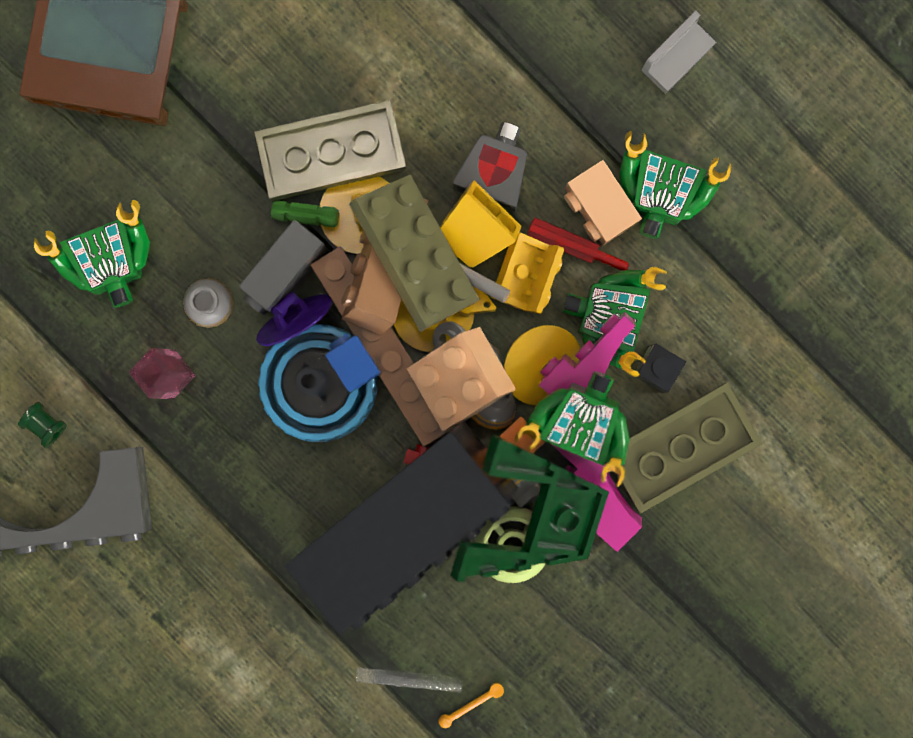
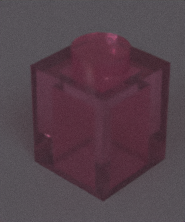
[129,347,196,399]

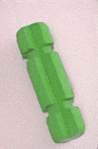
[271,200,339,227]

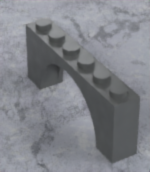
[0,447,152,556]

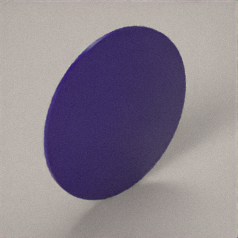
[256,292,332,346]

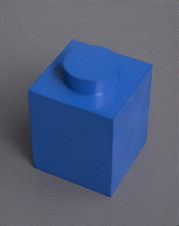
[325,334,382,393]

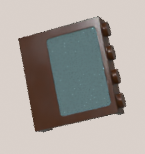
[19,0,188,126]

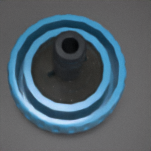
[258,324,378,442]

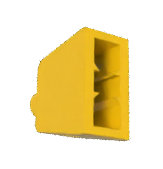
[440,180,522,268]

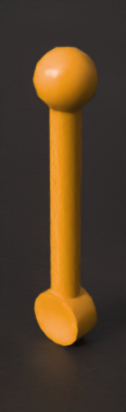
[438,683,504,728]

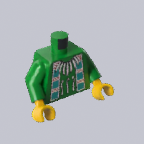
[619,131,732,239]
[34,200,151,308]
[562,267,667,377]
[515,371,630,487]

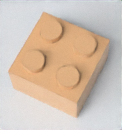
[407,327,516,431]

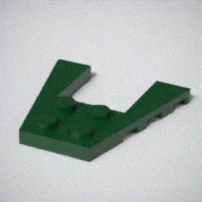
[450,435,609,582]

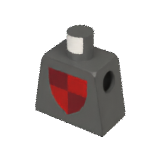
[453,122,527,212]

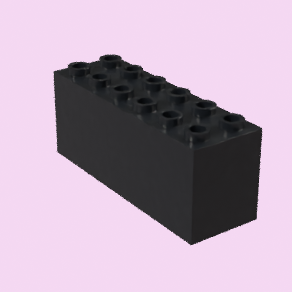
[285,421,518,635]

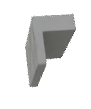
[641,11,716,94]

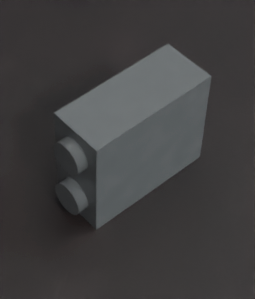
[239,220,329,315]

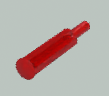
[527,217,629,271]

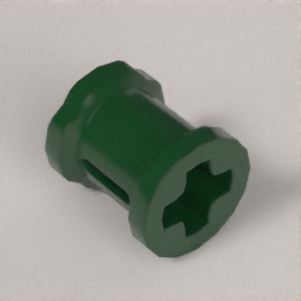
[18,402,67,448]

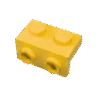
[491,232,564,314]

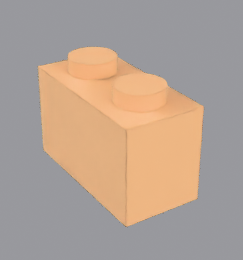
[564,160,642,246]

